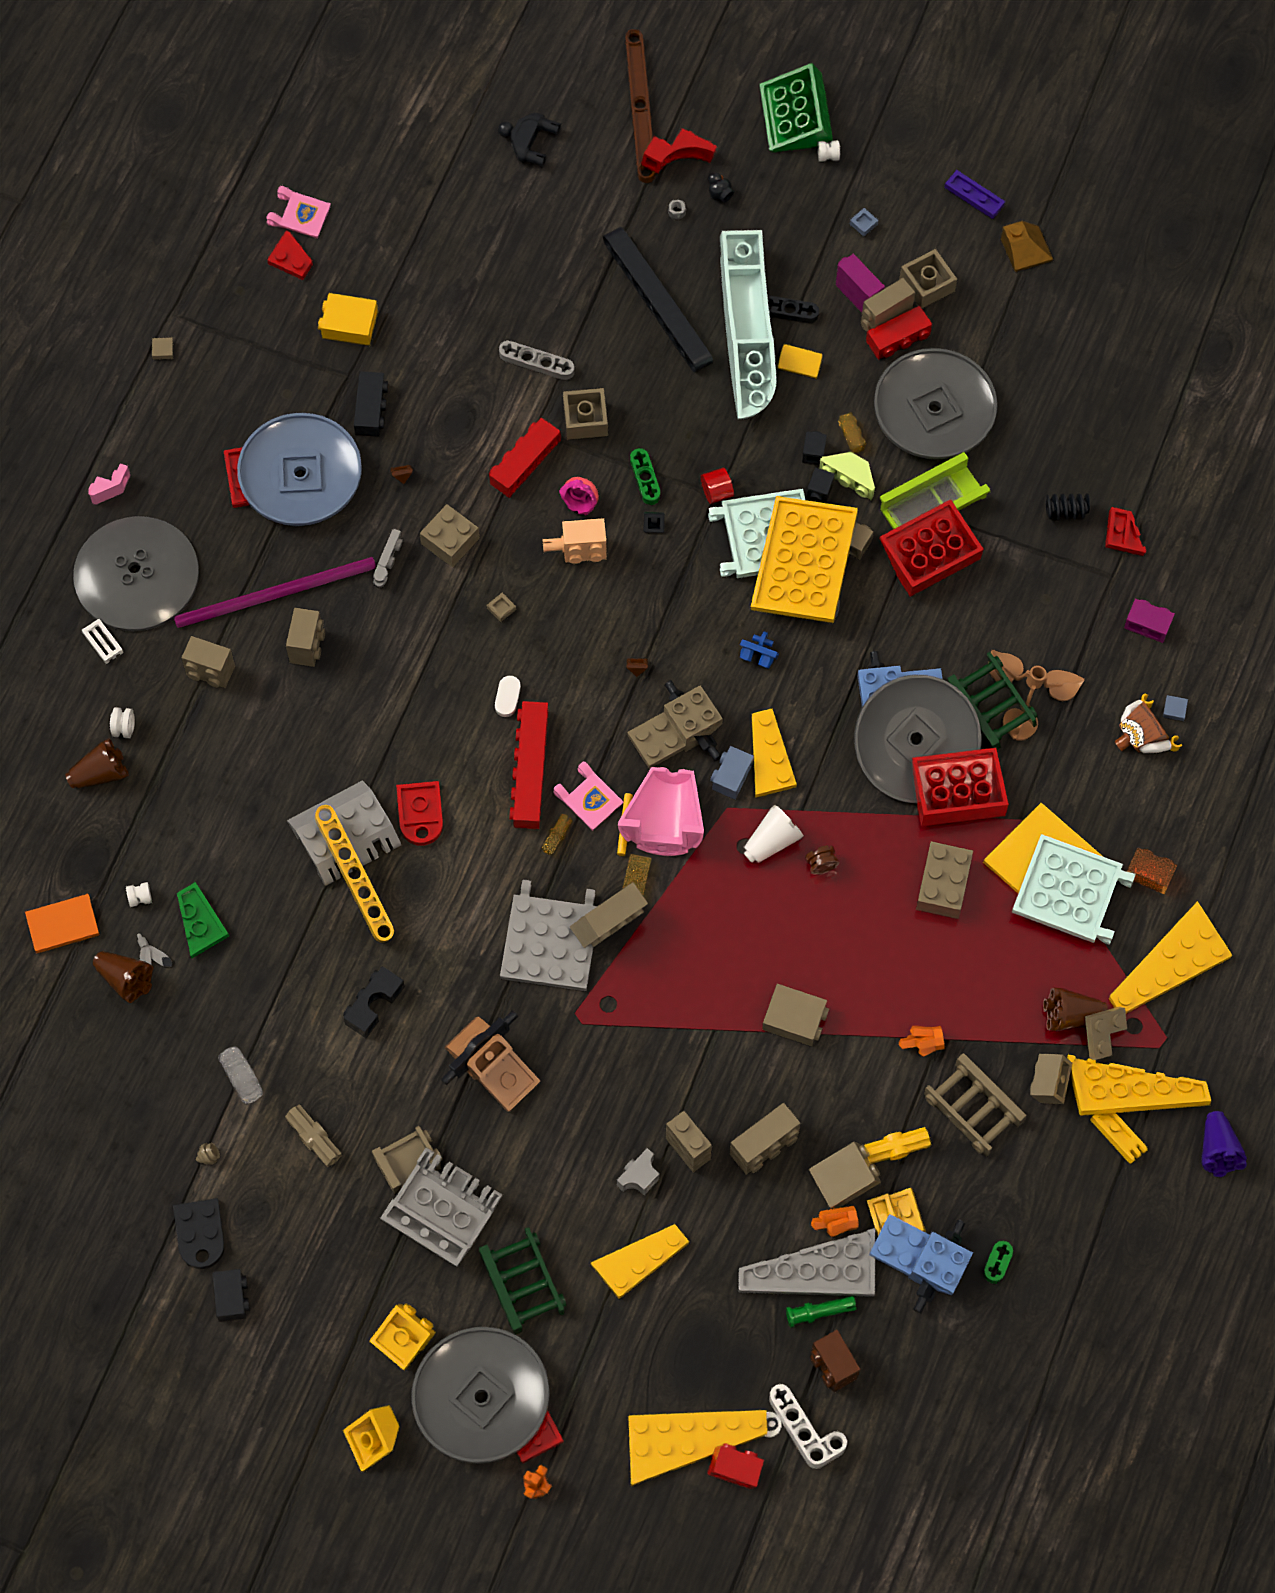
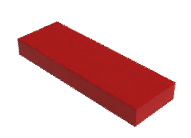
[224,447,250,508]

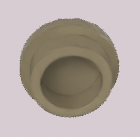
[196,1143,220,1165]

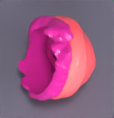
[559,477,599,516]

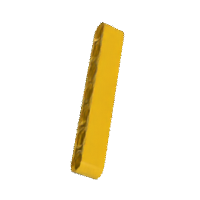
[314,805,394,943]

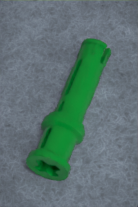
[786,1296,856,1327]

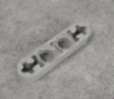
[499,341,574,380]

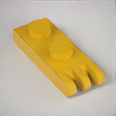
[1090,1113,1148,1163]

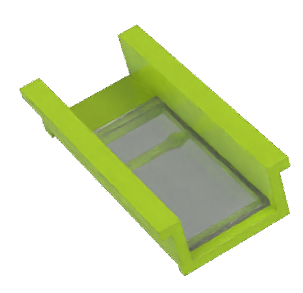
[880,452,991,529]

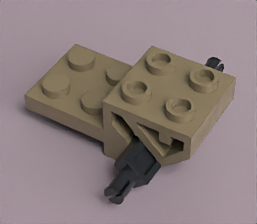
[627,680,723,769]

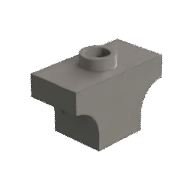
[617,1148,659,1195]

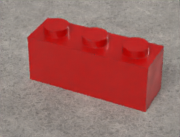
[866,306,932,360]

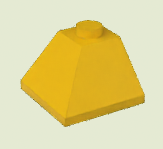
[343,1405,399,1472]

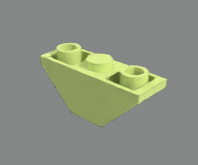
[819,452,875,500]

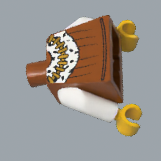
[1115,694,1182,753]

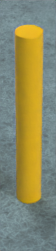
[617,793,633,856]

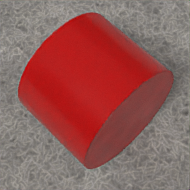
[701,467,734,504]

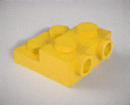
[370,1304,436,1370]

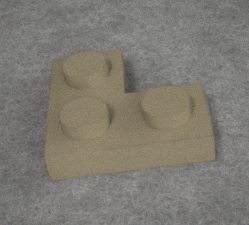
[1085,1007,1127,1060]

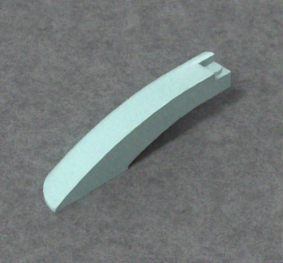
[720,230,776,419]

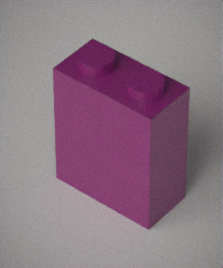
[836,254,885,312]

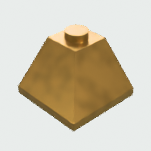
[1001,221,1053,272]

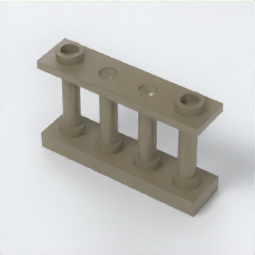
[924,1053,1027,1156]

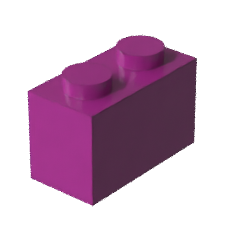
[1124,599,1175,643]

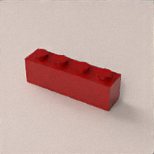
[489,417,561,498]

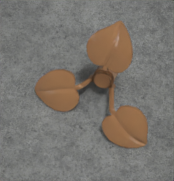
[988,650,1084,740]

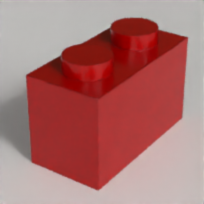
[708,1443,764,1489]

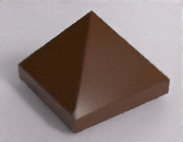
[390,465,412,484]
[626,658,648,677]

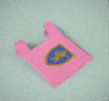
[267,186,331,239]
[553,762,623,831]

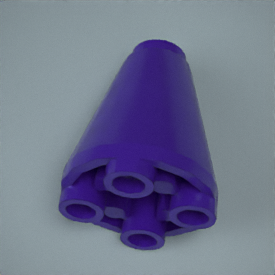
[1201,1111,1247,1177]

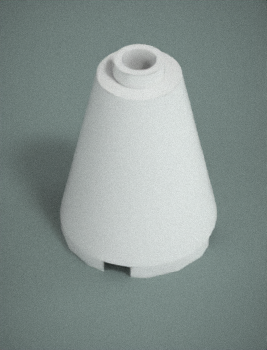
[744,805,804,863]

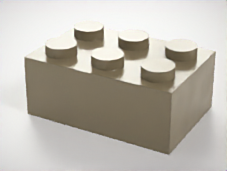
[916,841,973,919]
[570,883,648,948]
[730,1103,800,1175]

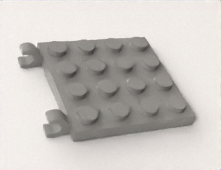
[500,880,597,991]

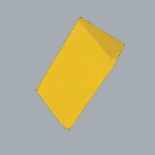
[778,344,823,379]

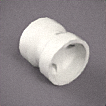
[818,140,840,162]
[126,882,152,907]

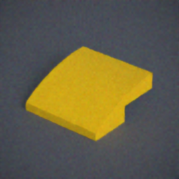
[867,1188,926,1235]

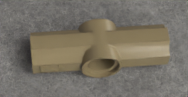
[285,1104,342,1167]

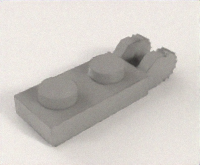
[373,529,403,588]

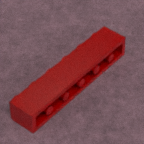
[509,701,548,829]

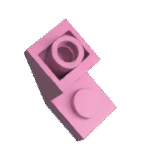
[88,464,130,504]

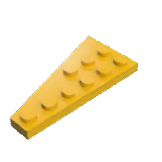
[1109,901,1232,1013]
[1067,1055,1211,1116]
[629,1410,767,1486]

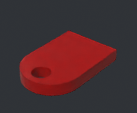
[396,781,443,846]

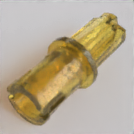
[542,814,573,855]

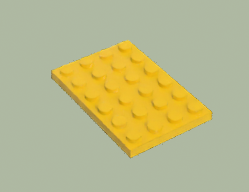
[751,496,858,623]

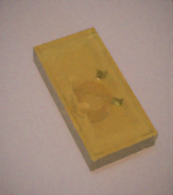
[623,854,652,896]

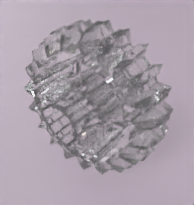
[218,1046,263,1105]

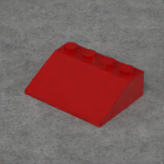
[880,499,984,597]
[912,748,1009,826]

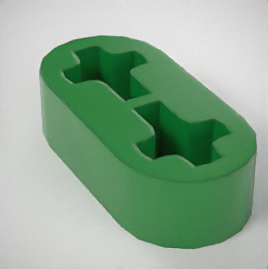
[984,1241,1013,1283]

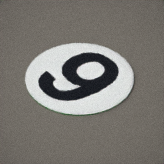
[765,1412,781,1437]

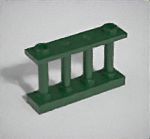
[947,652,1038,750]
[479,1227,567,1335]

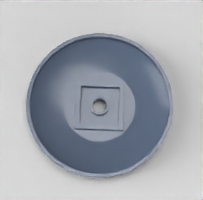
[237,413,362,526]

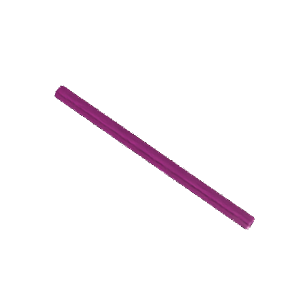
[174,557,376,628]

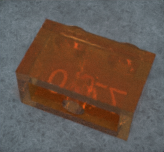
[1127,848,1177,895]

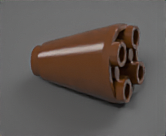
[65,738,129,789]
[93,951,153,1003]
[1043,987,1108,1031]

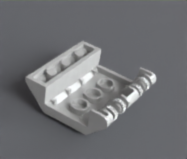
[287,780,401,886]
[380,1147,502,1267]

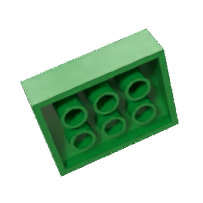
[760,63,833,152]

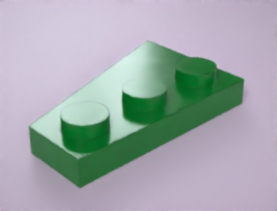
[177,882,229,958]

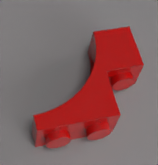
[641,128,717,173]

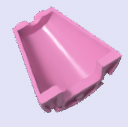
[618,767,704,856]

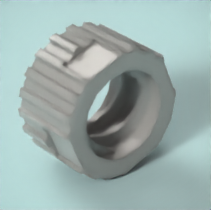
[668,200,686,220]

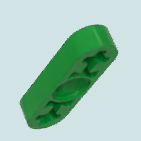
[630,448,660,505]

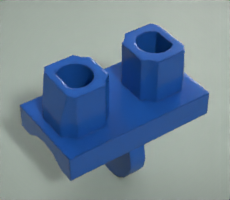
[740,631,779,669]

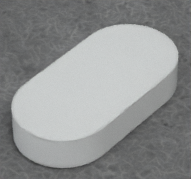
[495,676,521,717]

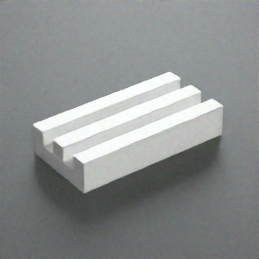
[82,619,123,664]

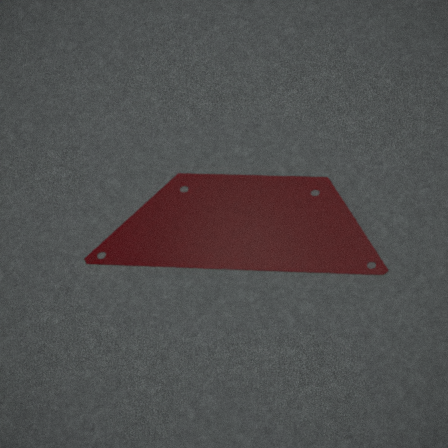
[574,808,1167,1048]

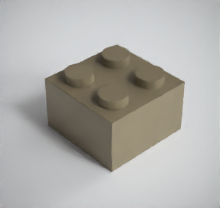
[900,249,957,308]
[563,388,608,440]
[420,504,479,567]
[286,608,325,667]
[182,636,235,688]

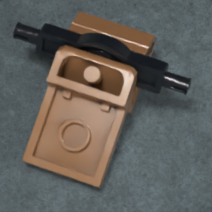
[441,1010,540,1112]

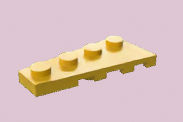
[752,709,797,798]
[591,1224,689,1299]

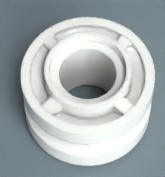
[110,707,135,738]

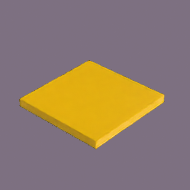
[983,803,1103,894]

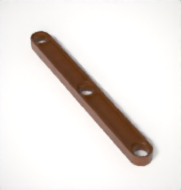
[625,29,655,183]

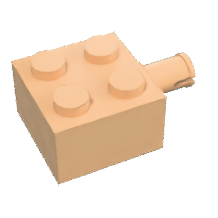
[543,518,606,564]

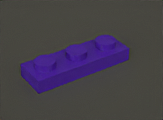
[944,170,1005,219]

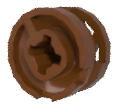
[805,845,839,875]

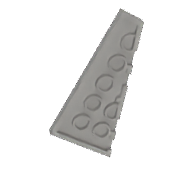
[738,1228,875,1296]

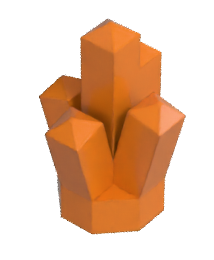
[898,1026,945,1057]
[811,1206,858,1237]
[523,1465,551,1498]

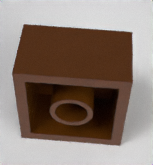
[810,1330,860,1392]

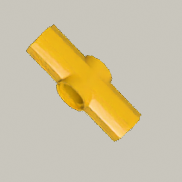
[864,1127,931,1164]

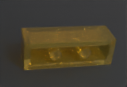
[839,412,866,453]

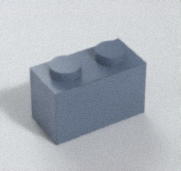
[710,746,754,800]

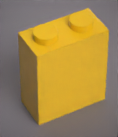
[318,293,378,346]

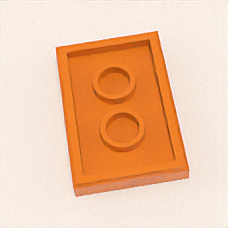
[25,894,100,954]

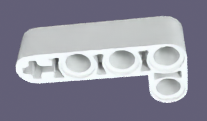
[769,1384,847,1468]

